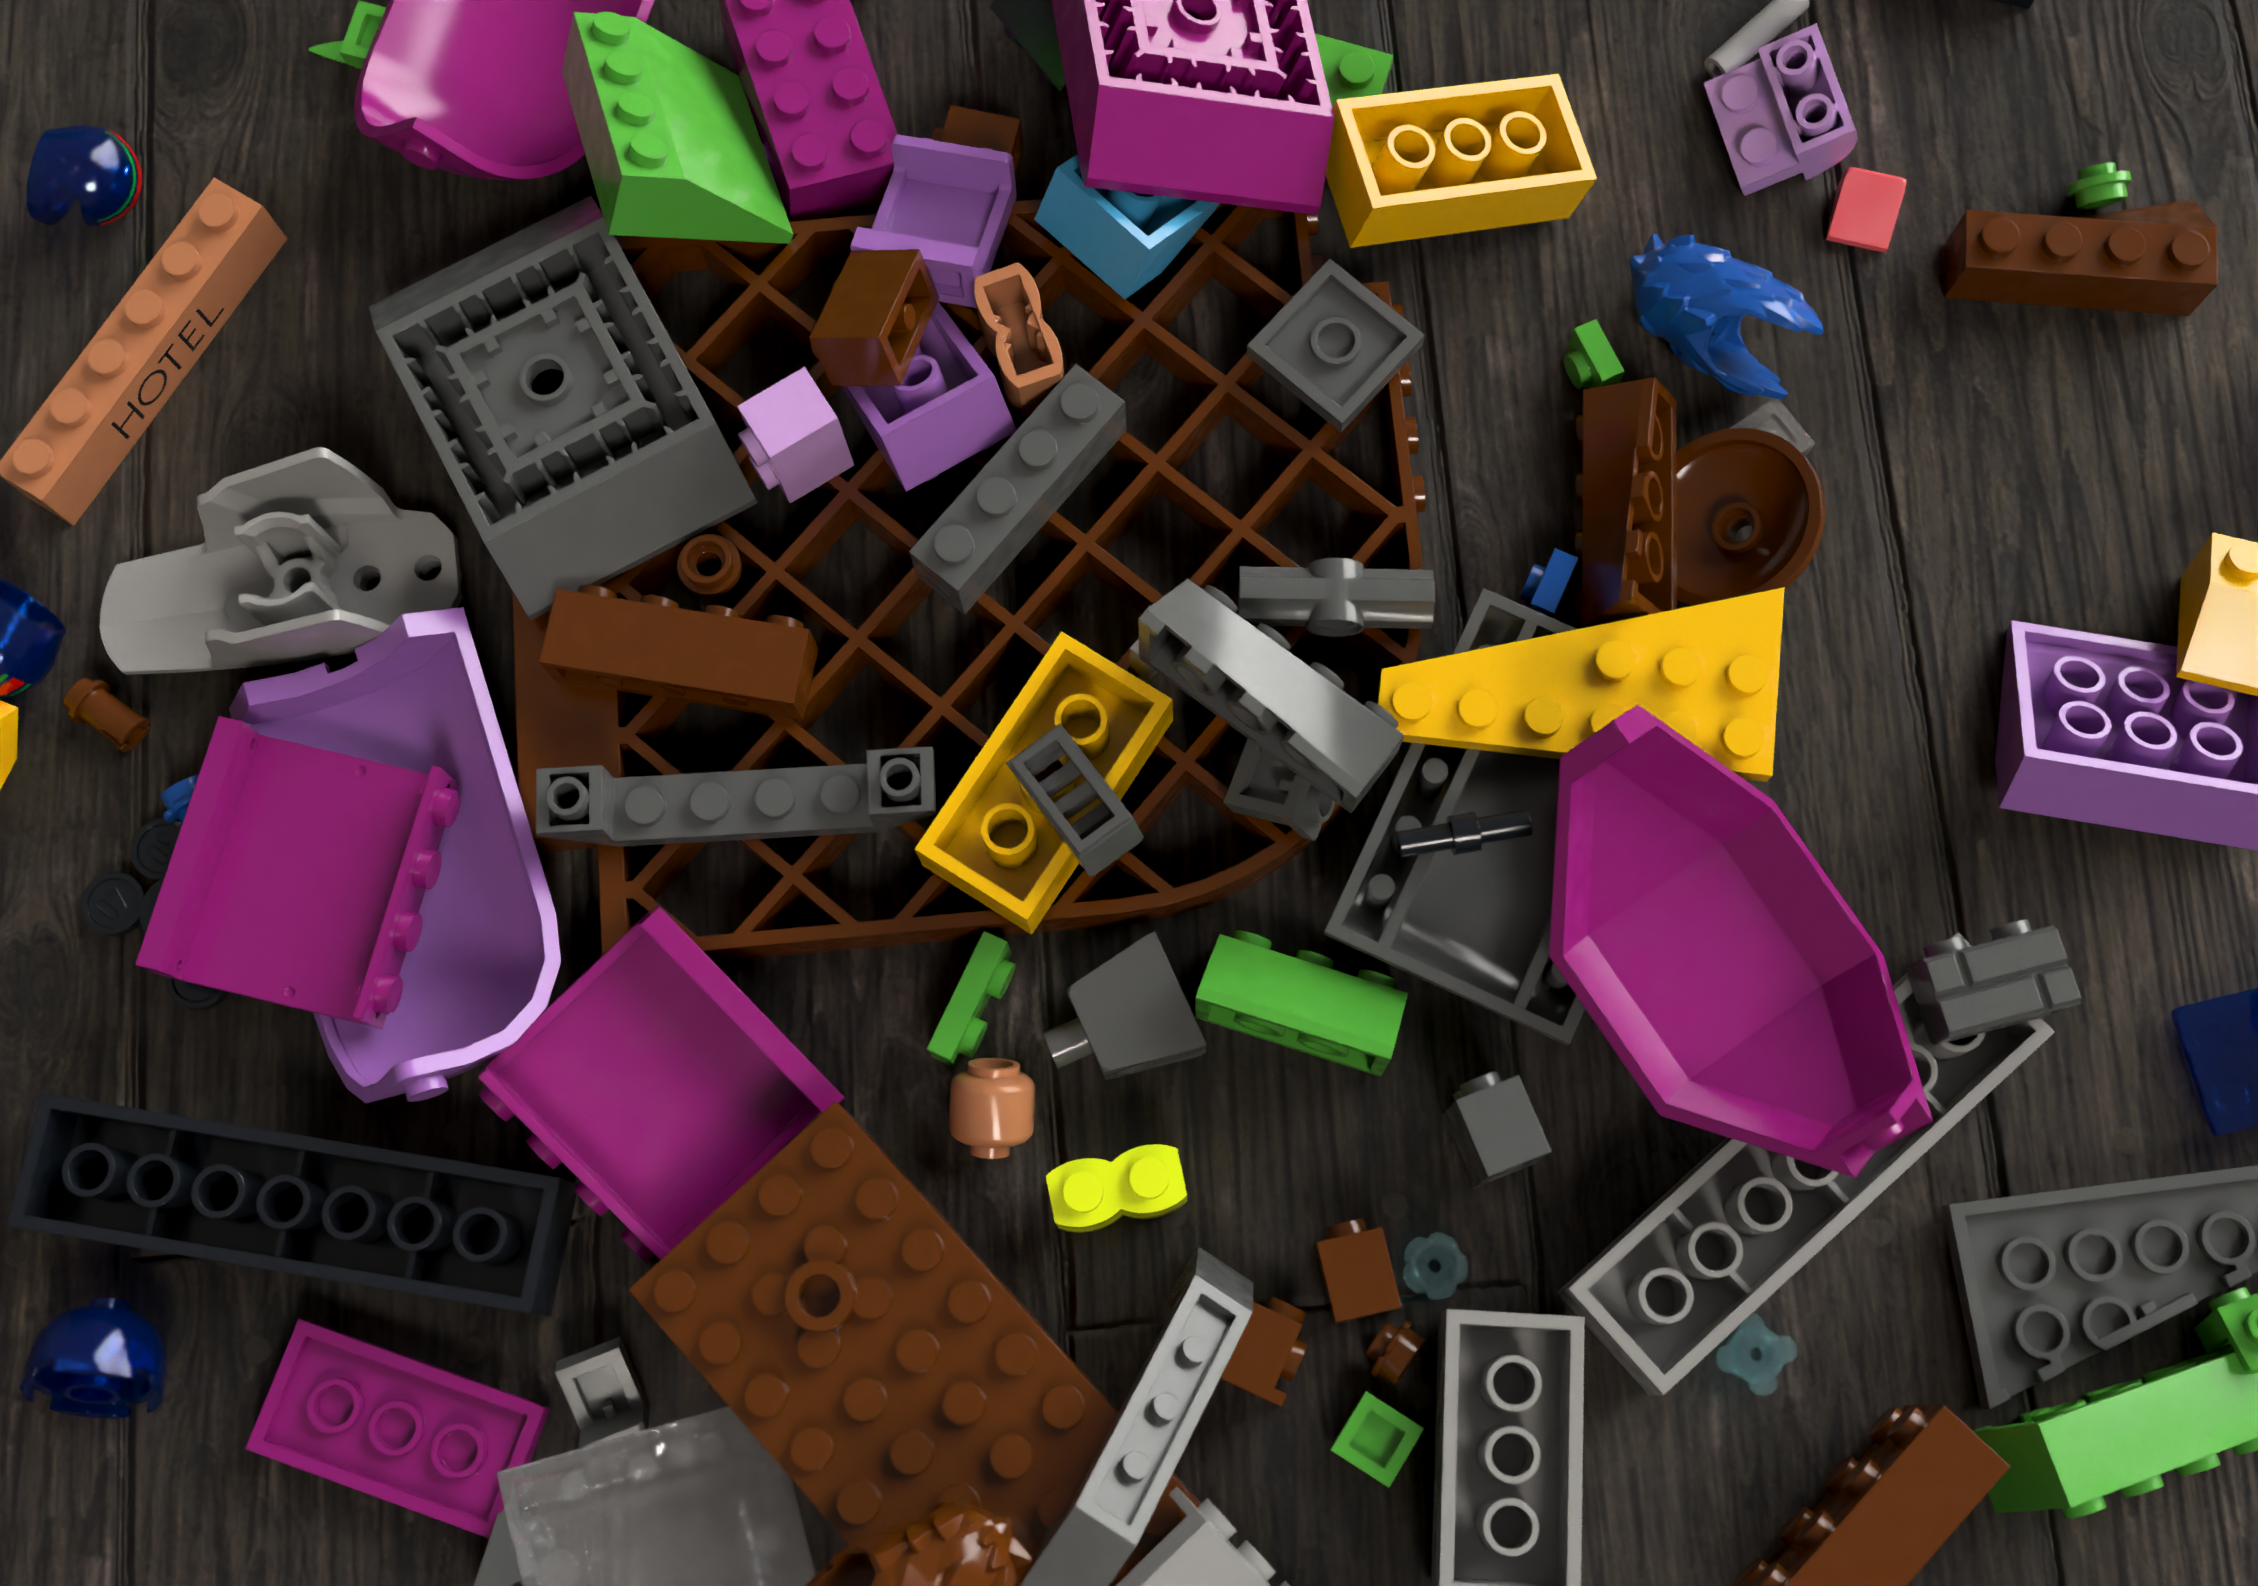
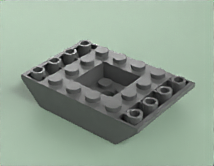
[369,196,758,620]

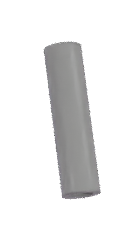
[1704,0,1810,79]

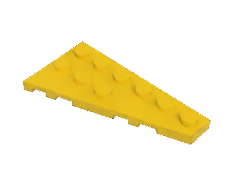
[1377,587,1784,782]

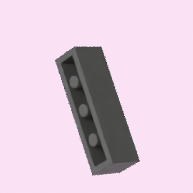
[909,364,1127,615]

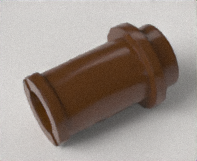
[63,677,150,752]

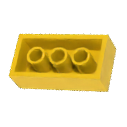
[1326,74,1597,248]
[915,631,1173,935]

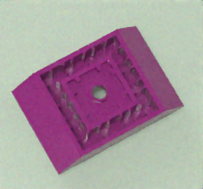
[1052,0,1334,215]

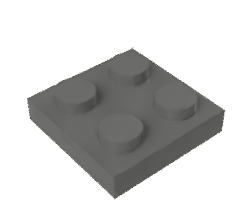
[1247,259,1425,433]

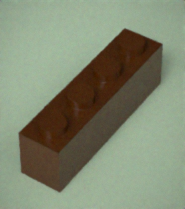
[539,585,819,721]

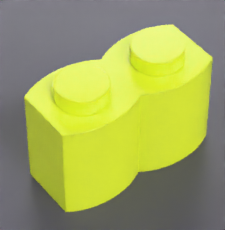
[1046,1144,1187,1232]

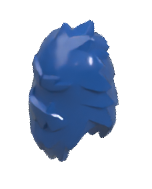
[1629,234,1824,399]

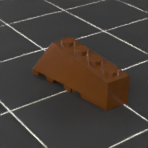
[1944,199,2218,316]
[1575,377,1677,628]

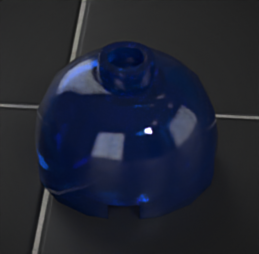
[19,1298,168,1419]

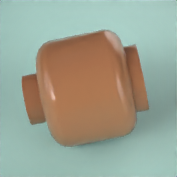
[949,1058,1035,1159]

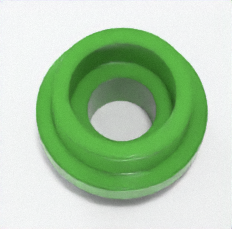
[2066,162,2132,210]

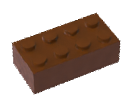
[1734,1405,2010,1586]

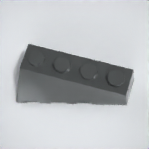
[1138,579,1404,813]

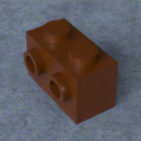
[809,249,939,386]

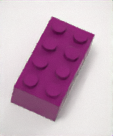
[720,0,898,222]

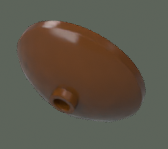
[1677,428,1826,607]

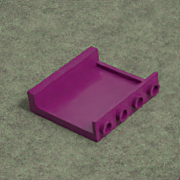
[478,904,845,1263]

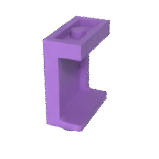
[850,135,1017,308]

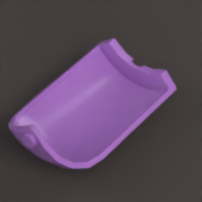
[229,607,561,1103]

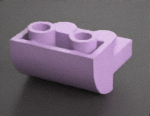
[1704,23,1858,196]

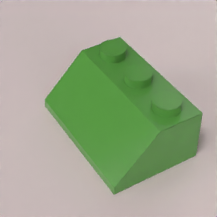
[1195,930,1408,1077]

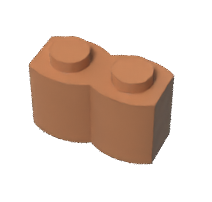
[974,262,1065,418]

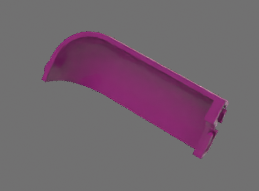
[354,0,654,181]

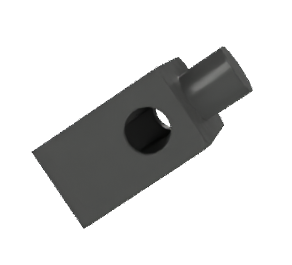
[1042,931,1207,1080]

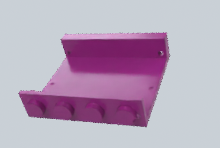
[135,716,461,1029]

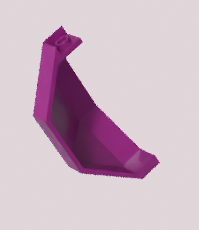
[1549,705,1933,1178]

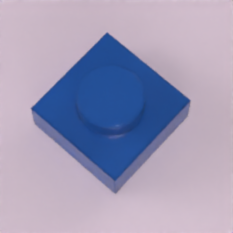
[1520,548,1578,618]

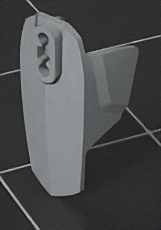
[99,447,464,675]

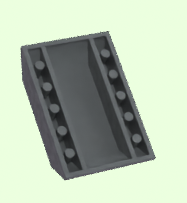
[1324,588,1585,1046]

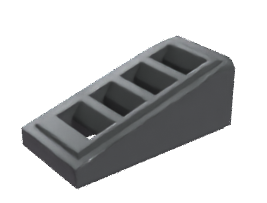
[1006,724,1143,876]

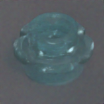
[1403,1233,1468,1300]

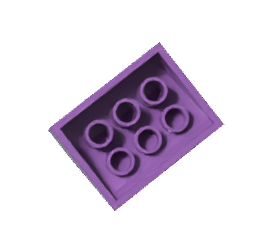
[1995,620,2258,851]

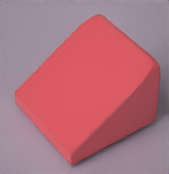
[1826,167,1907,253]

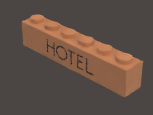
[0,177,288,526]

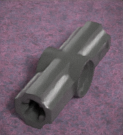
[1238,558,1435,637]

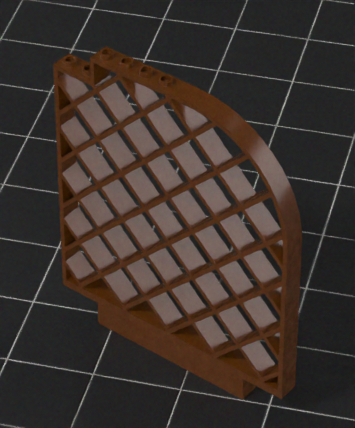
[512,199,1426,962]

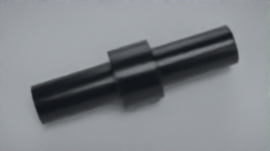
[1396,809,1532,858]

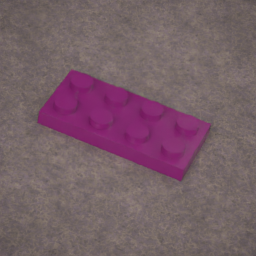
[245,1319,551,1538]

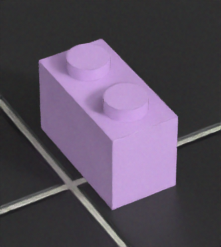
[737,367,854,503]

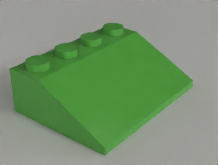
[562,12,793,244]

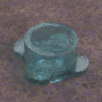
[1716,1313,1797,1395]

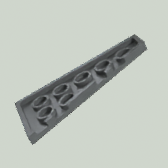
[1941,1165,2258,1409]

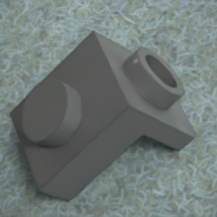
[555,1337,650,1458]

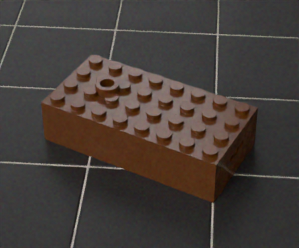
[628,1101,1201,1586]

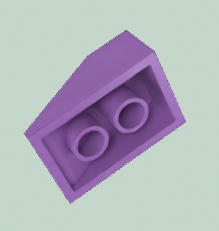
[841,302,1017,492]

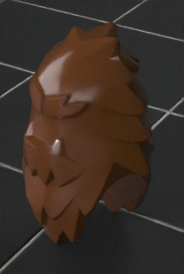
[805,1501,1032,1586]

